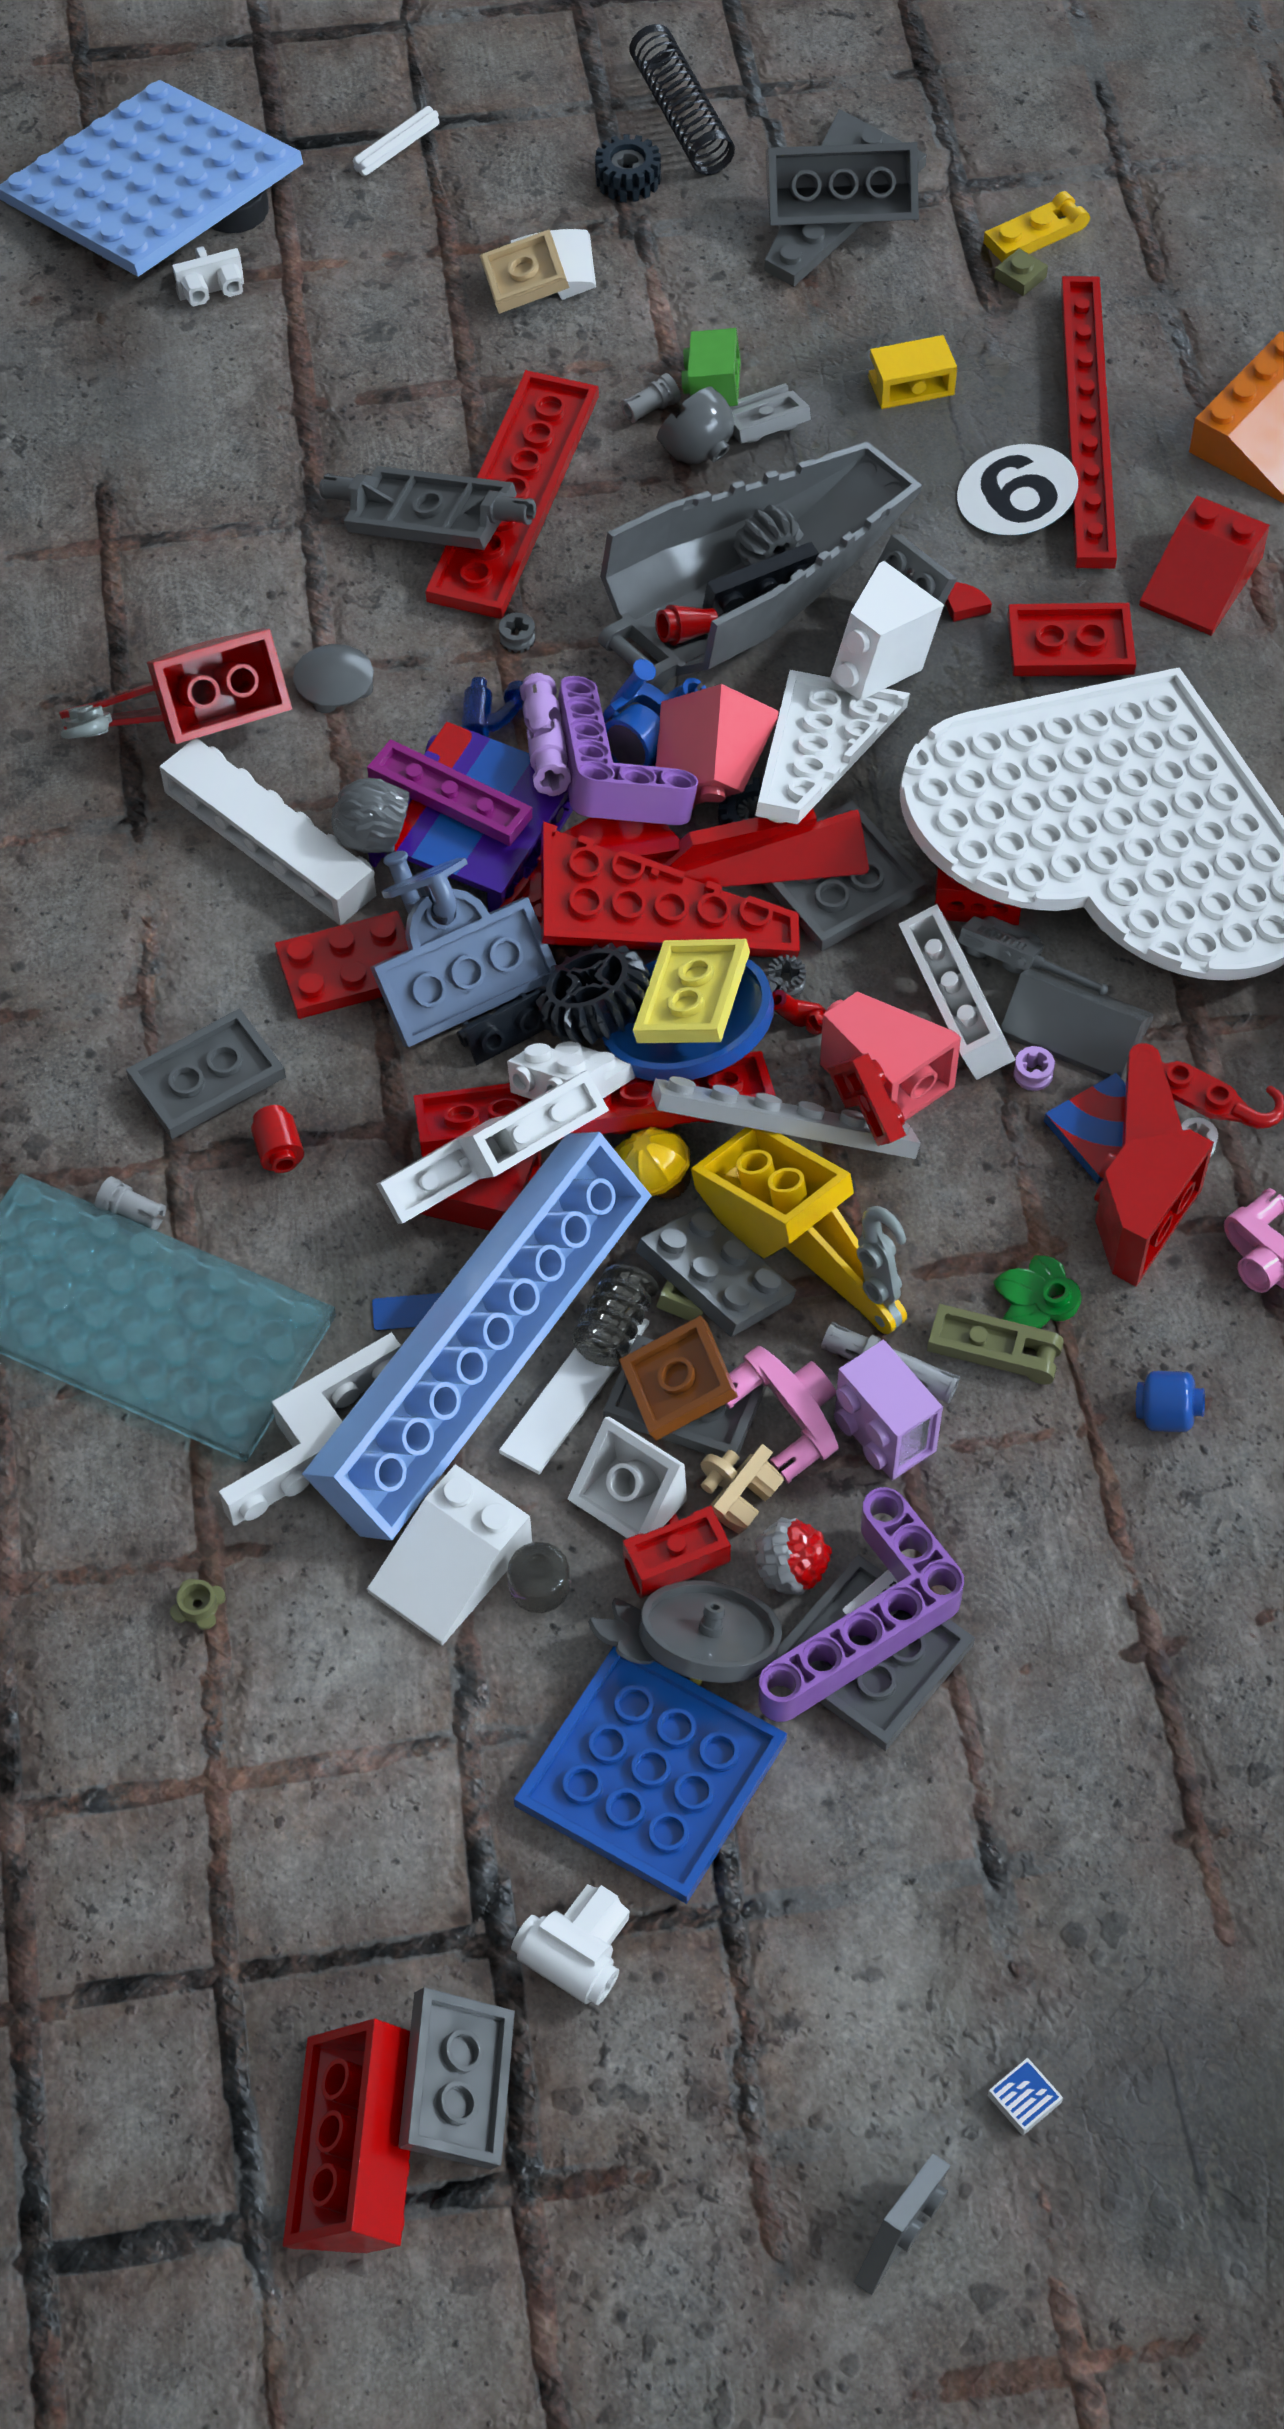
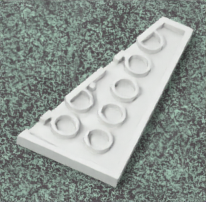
[755,670,910,824]

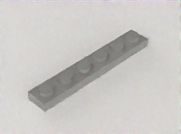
[651,1076,920,1159]

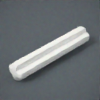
[353,106,439,176]

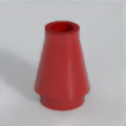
[655,605,718,646]

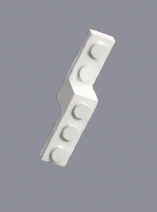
[376,1070,609,1224]
[219,1332,401,1526]

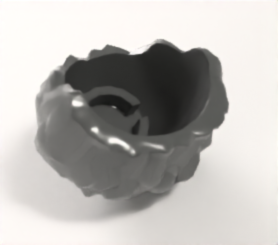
[331,778,409,853]

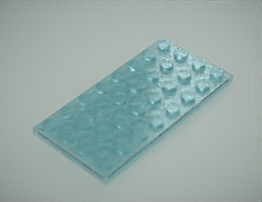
[0,1173,336,1463]

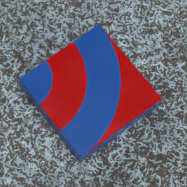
[1044,1073,1126,1184]

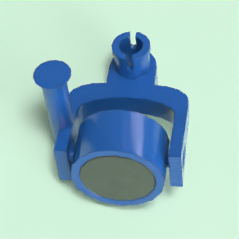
[603,659,706,767]

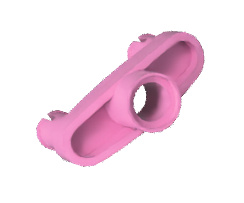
[1224,1188,1284,1293]
[725,1346,839,1484]

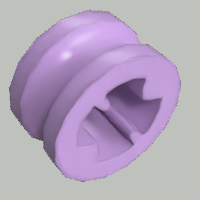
[1014,1046,1055,1091]

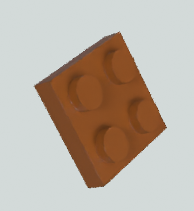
[619,1315,739,1441]

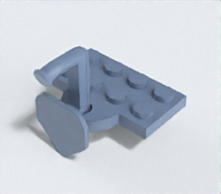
[370,851,556,1047]

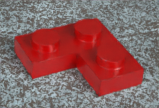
[827,1053,907,1146]

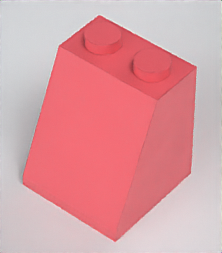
[656,684,778,809]
[820,991,961,1121]

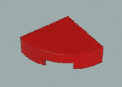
[945,582,992,622]

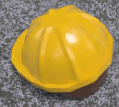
[614,1127,691,1199]

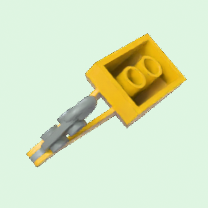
[691,1127,907,1335]

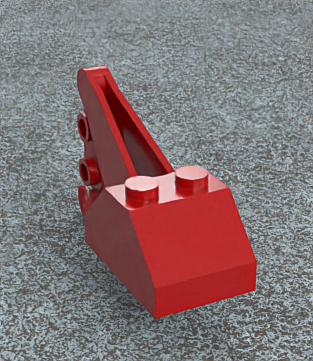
[1094,1043,1284,1287]

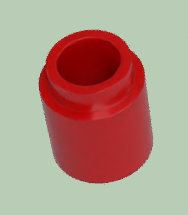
[251,1105,304,1173]

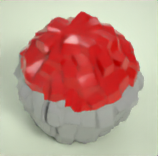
[755,1517,832,1595]

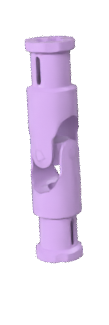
[520,673,571,796]

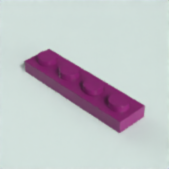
[367,739,533,846]

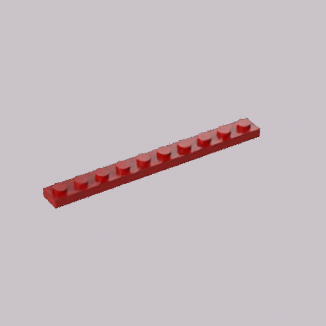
[1061,276,1117,569]

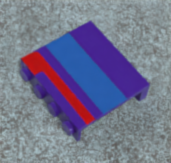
[368,722,573,913]

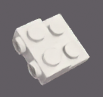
[507,1041,635,1100]

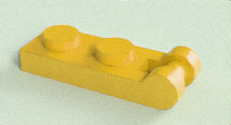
[983,191,1090,262]

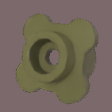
[170,1579,226,1630]

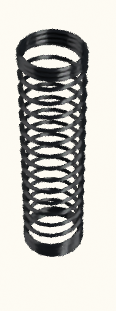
[629,24,735,175]

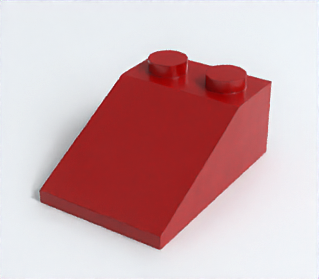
[1139,495,1270,636]

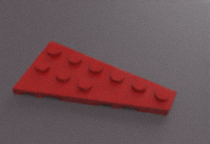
[541,821,800,959]

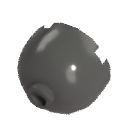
[656,387,735,464]

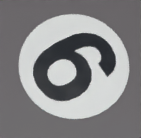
[957,444,1078,535]

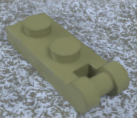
[927,1304,1064,1385]

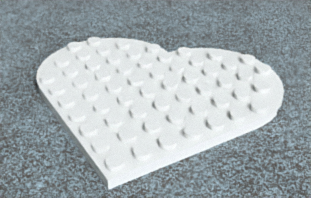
[900,668,1284,981]

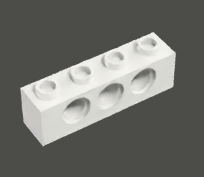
[899,904,1015,1080]

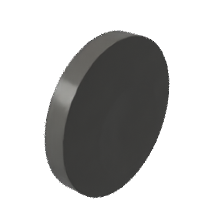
[639,1580,782,1683]

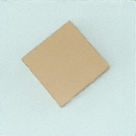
[480,229,570,314]

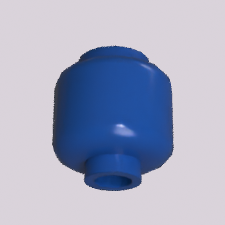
[1136,1371,1205,1432]

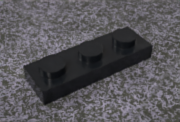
[702,542,819,615]

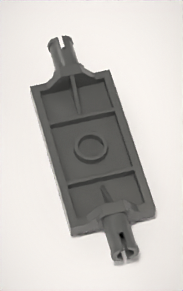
[319,466,536,550]

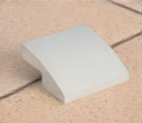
[511,229,596,300]

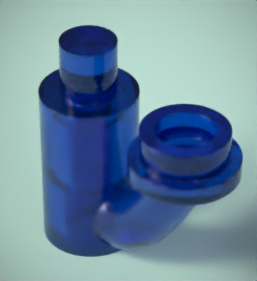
[461,677,524,737]

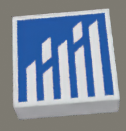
[987,2058,1063,2136]

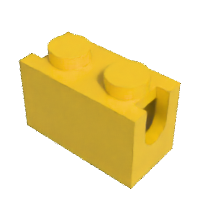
[868,335,957,409]

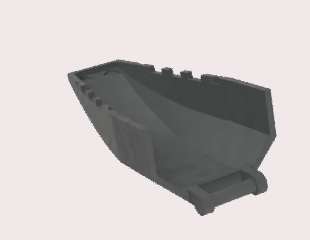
[598,442,922,690]

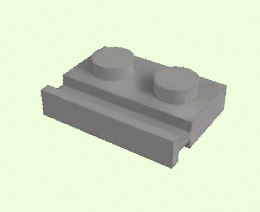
[730,383,811,444]

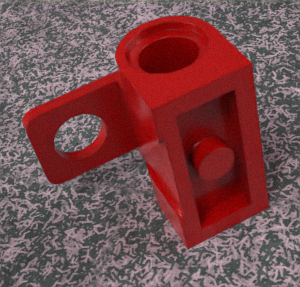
[622,1505,731,1598]

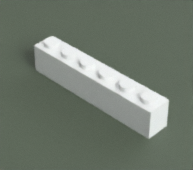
[160,738,376,925]

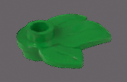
[994,1255,1082,1329]

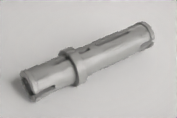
[821,1322,960,1404]

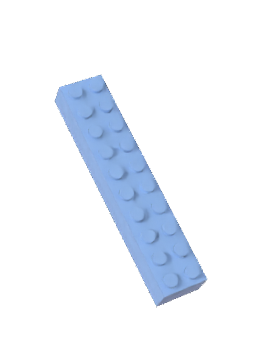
[302,1132,651,1540]

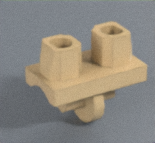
[700,1444,784,1534]

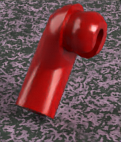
[772,990,826,1034]

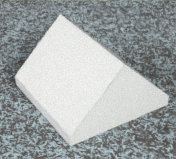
[567,1417,687,1538]

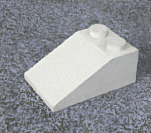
[367,1464,532,1646]

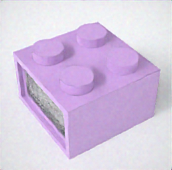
[834,1339,943,1481]

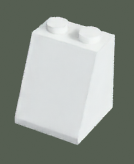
[830,561,944,701]

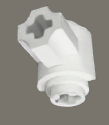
[511,1884,630,2005]

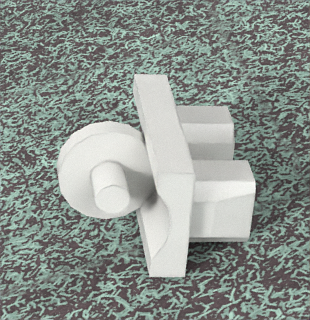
[172,246,244,307]

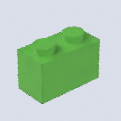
[682,328,741,406]

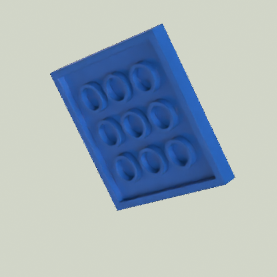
[514,1646,787,1904]

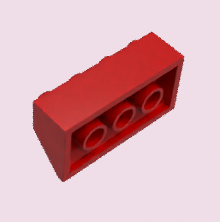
[283,2018,410,2253]

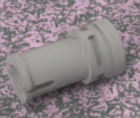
[621,373,681,423]
[95,1176,166,1232]

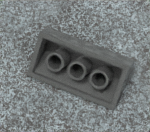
[766,142,919,226]

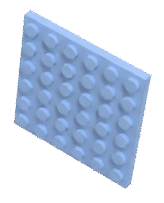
[0,80,303,277]

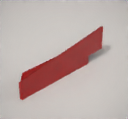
[656,808,869,887]

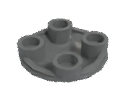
[293,644,374,713]

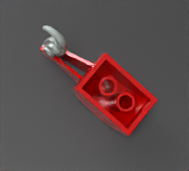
[59,628,292,744]

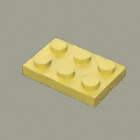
[633,939,750,1043]

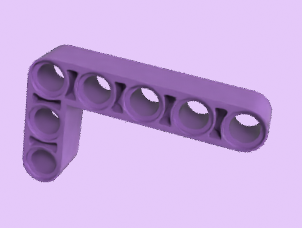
[558,676,698,825]
[758,1487,964,1722]

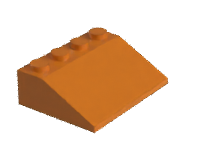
[1189,331,1284,504]

